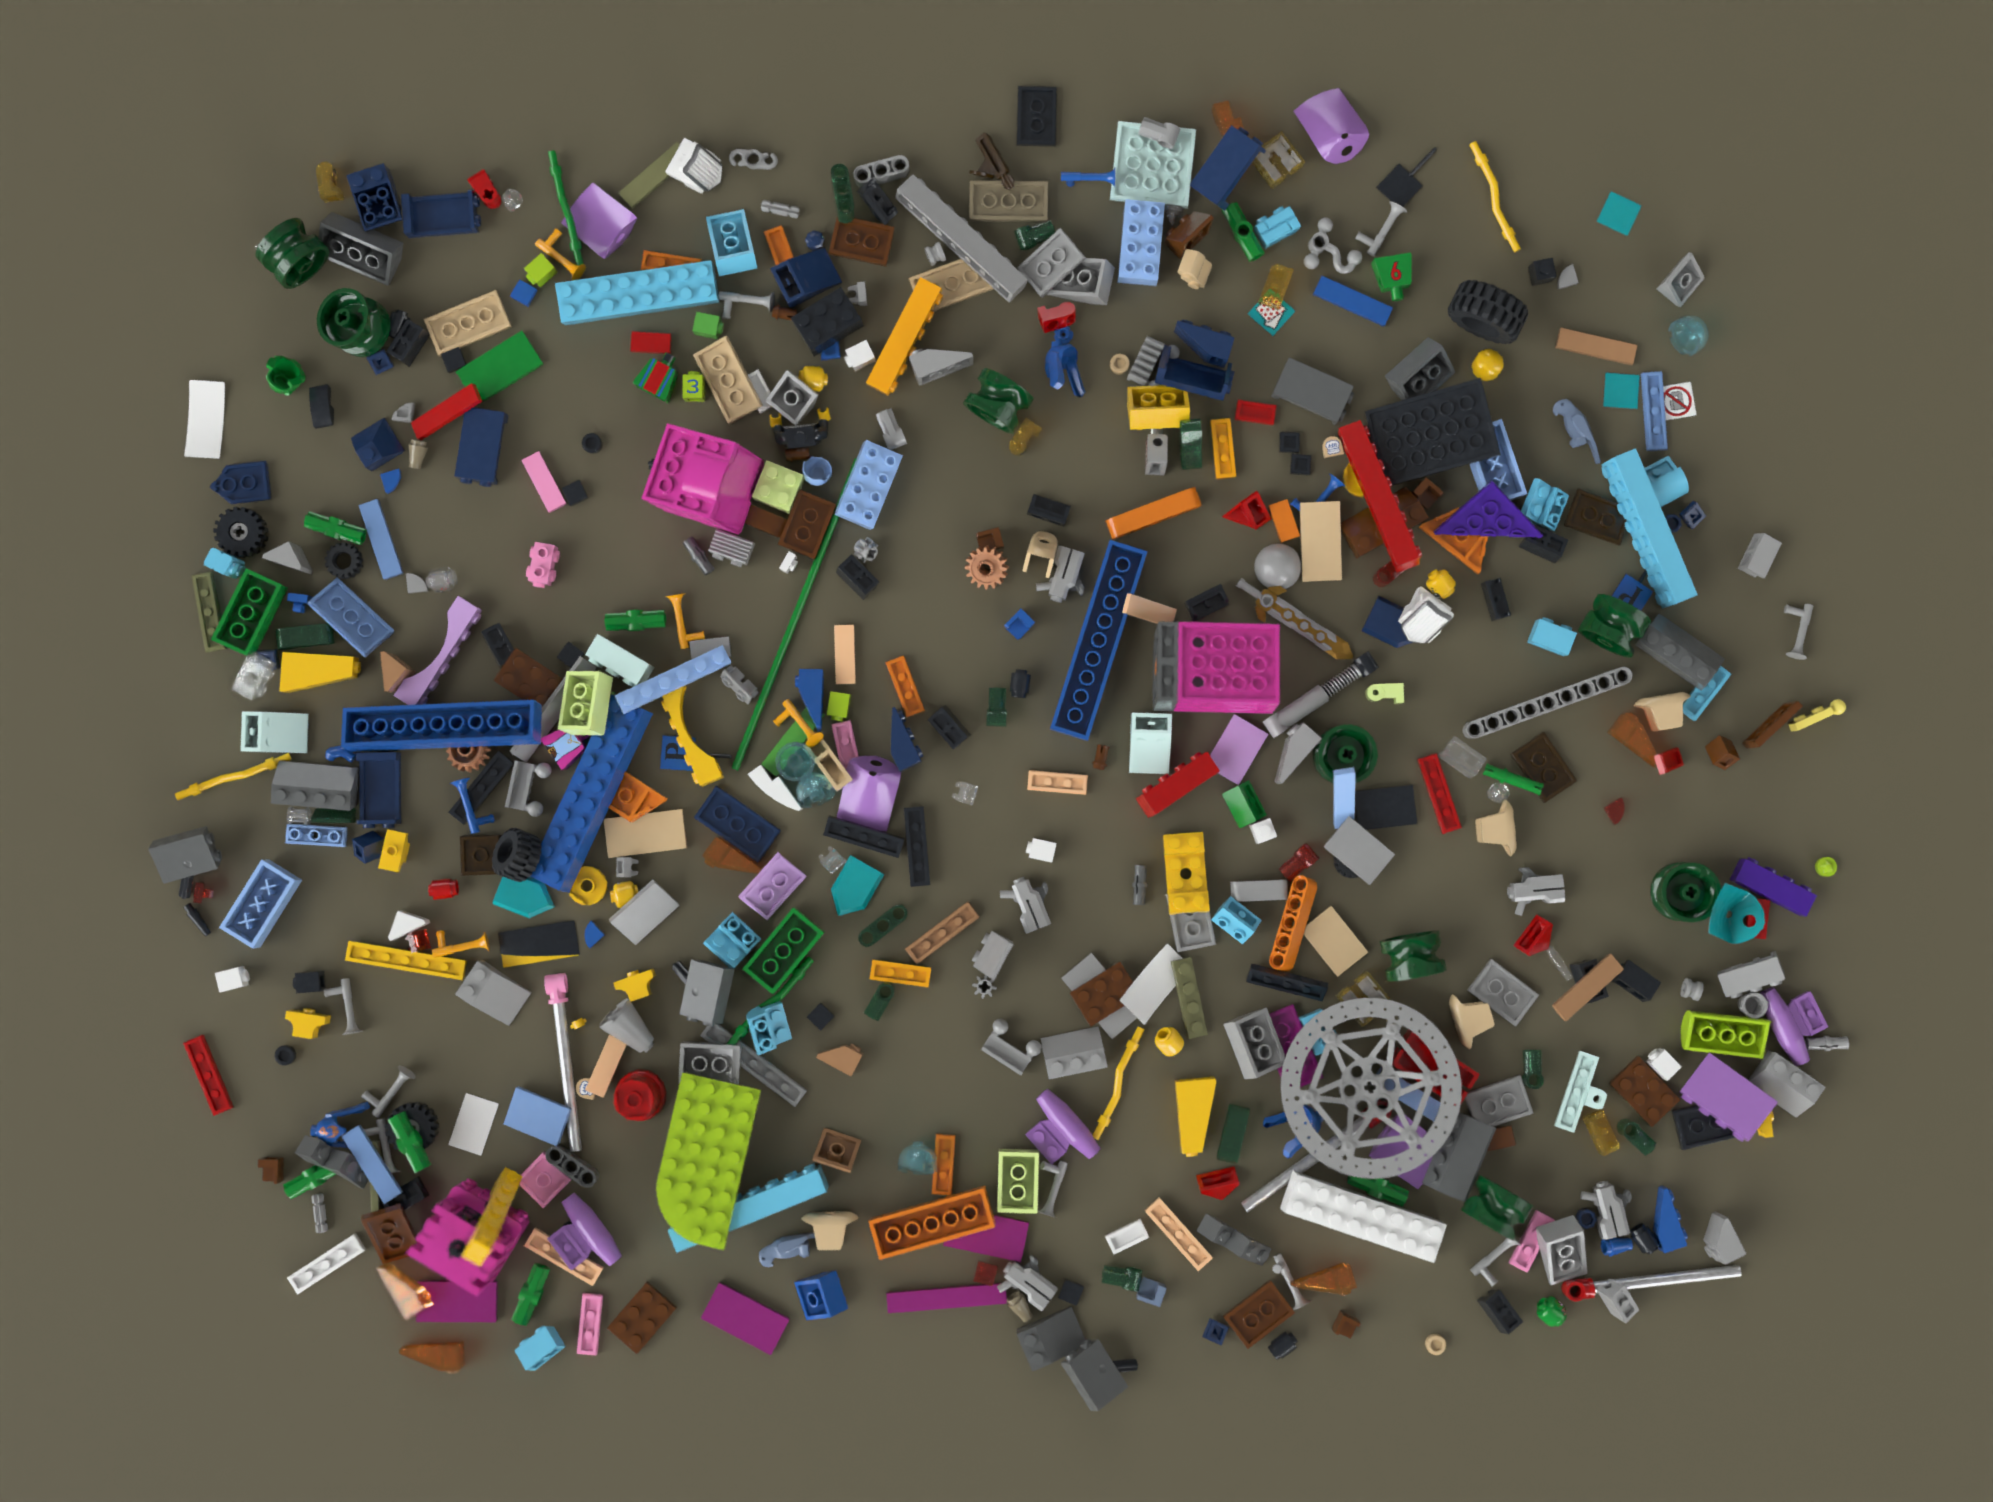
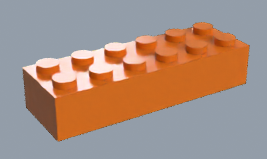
[869,1185,996,1260]

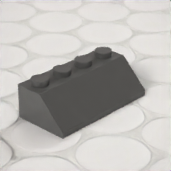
[319,212,403,286]
[1635,613,1725,691]
[271,760,359,811]
[1422,1112,1496,1202]

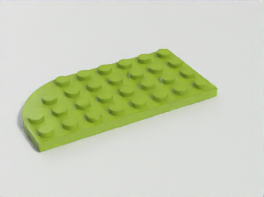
[656,1072,761,1250]

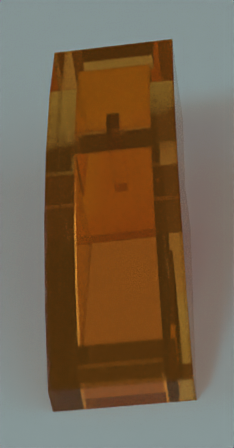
[1211,100,1244,136]

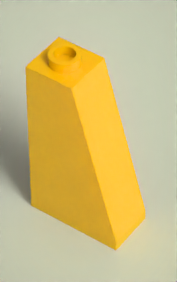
[279,652,361,693]
[1175,1077,1216,1157]

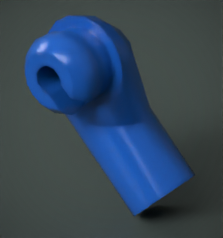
[325,745,356,763]

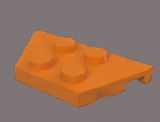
[1419,507,1488,574]
[609,771,668,823]

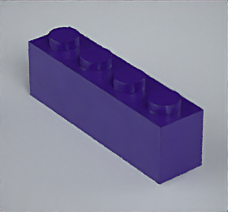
[1729,857,1817,917]

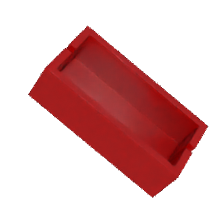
[1392,1029,1480,1106]

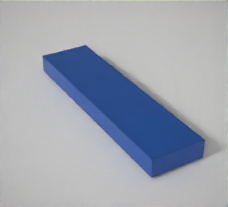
[1313,276,1393,327]

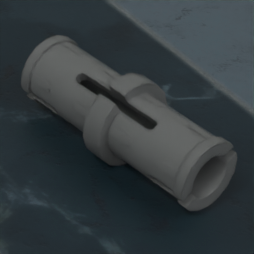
[682,537,715,576]
[1132,865,1148,905]

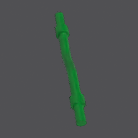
[548,150,584,266]
[726,956,814,1045]

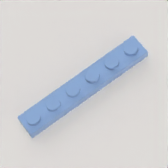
[615,645,731,714]

